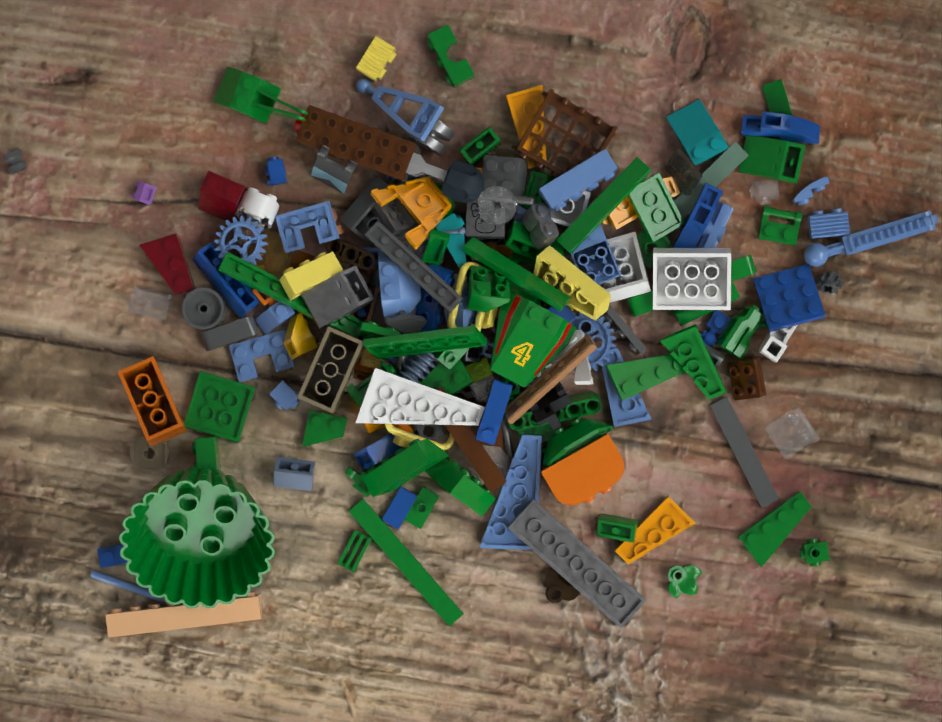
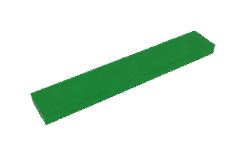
[556,157,652,254]
[462,237,571,312]

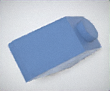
[255,301,297,335]

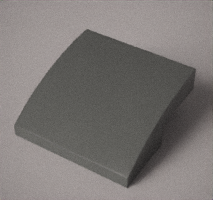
[374,198,419,235]

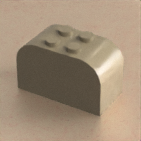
[297,326,364,413]

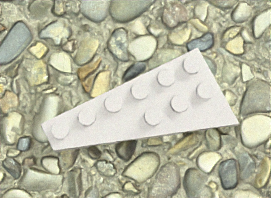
[355,368,485,426]

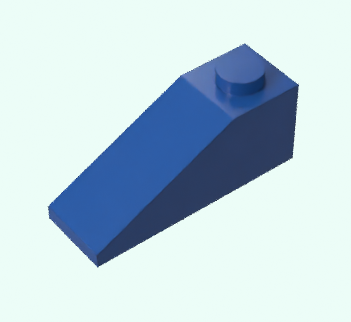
[476,379,513,445]

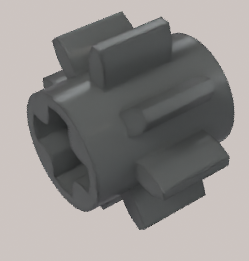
[818,271,843,295]

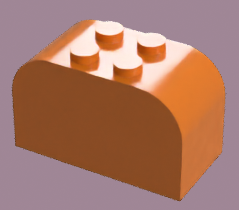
[117,356,187,447]
[540,433,624,505]

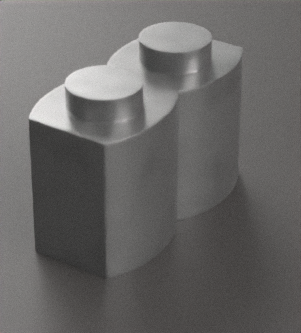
[522,203,559,249]

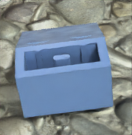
[571,224,622,285]

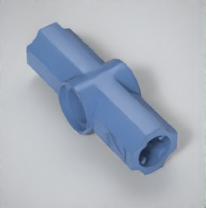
[697,201,733,248]

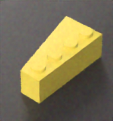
[534,245,611,321]

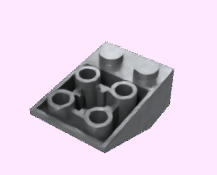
[301,265,374,329]

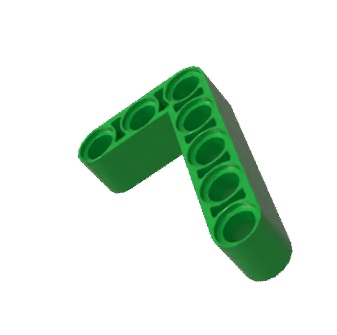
[500,376,601,430]

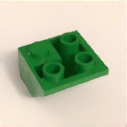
[467,266,510,312]

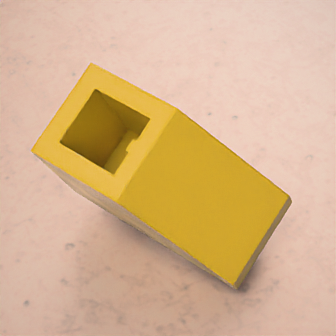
[283,313,318,360]

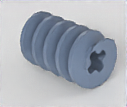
[398,353,440,384]

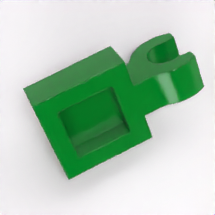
[345,466,370,497]

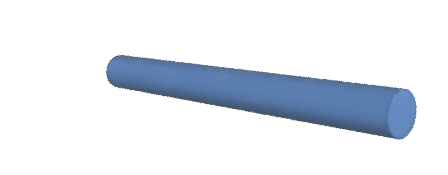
[90,570,163,602]

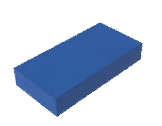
[382,487,417,530]

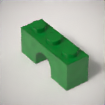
[426,24,475,88]

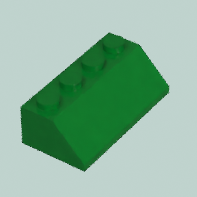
[362,438,448,498]

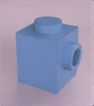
[269,380,300,410]

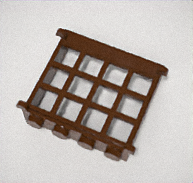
[511,89,618,178]

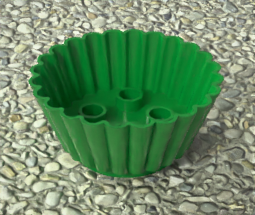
[119,467,275,608]

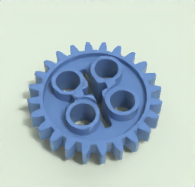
[569,313,616,371]

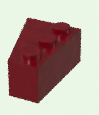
[140,233,196,295]

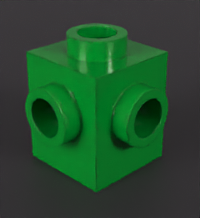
[799,538,830,566]

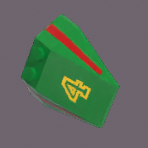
[490,292,576,388]

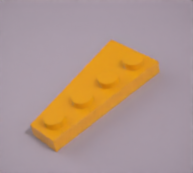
[506,85,546,170]
[597,176,680,230]
[614,496,696,565]

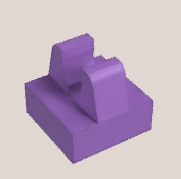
[131,181,157,205]

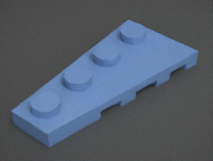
[602,348,651,427]

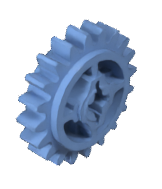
[214,216,268,265]

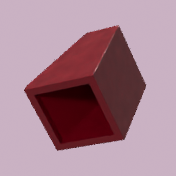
[198,170,248,223]

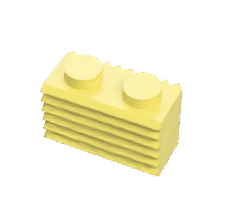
[356,36,397,82]

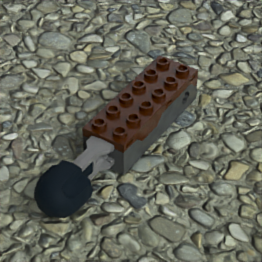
[294,105,484,203]

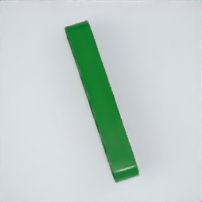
[627,255,757,317]

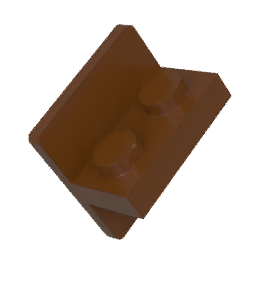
[728,358,766,401]

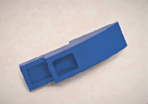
[741,111,821,144]
[672,183,723,248]

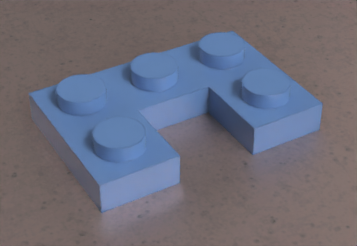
[275,201,340,253]
[229,330,295,382]

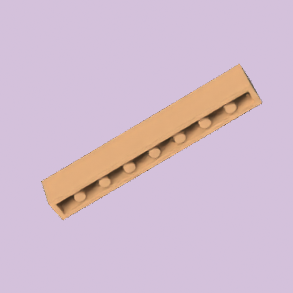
[106,592,263,638]

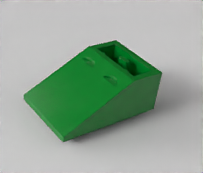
[738,135,806,184]

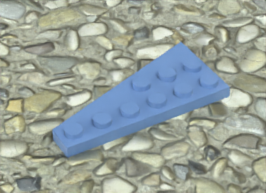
[479,434,542,550]

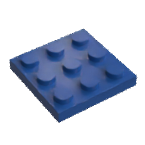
[753,264,825,332]

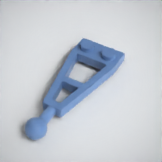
[356,78,444,141]

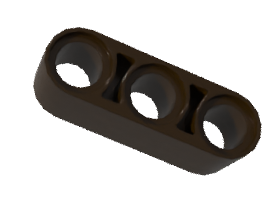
[326,239,379,271]

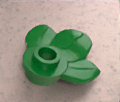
[667,564,702,598]

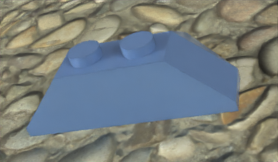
[378,248,421,322]

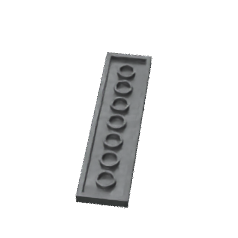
[507,499,647,628]

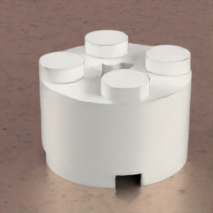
[235,187,280,229]

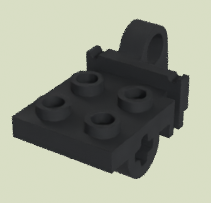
[520,382,572,430]

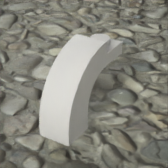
[759,325,798,363]

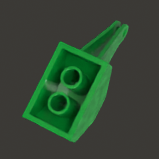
[213,66,308,125]

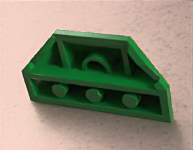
[542,418,613,467]

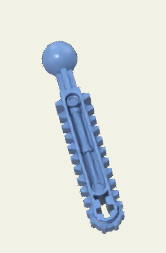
[804,210,939,267]

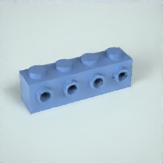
[538,149,618,212]

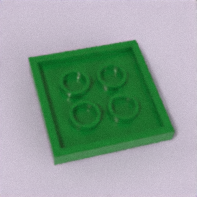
[184,371,256,443]

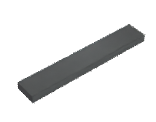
[364,220,463,313]
[709,397,779,508]

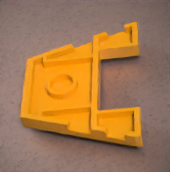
[371,176,452,250]

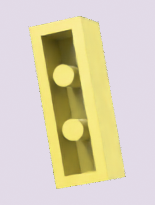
[279,252,344,300]

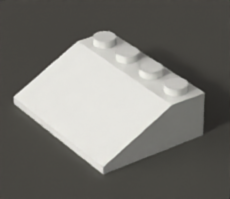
[564,232,651,312]
[653,248,731,310]

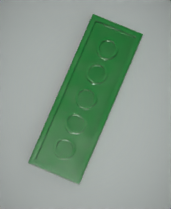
[363,325,487,359]

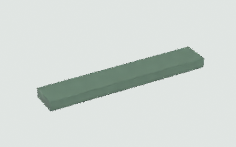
[666,141,749,235]

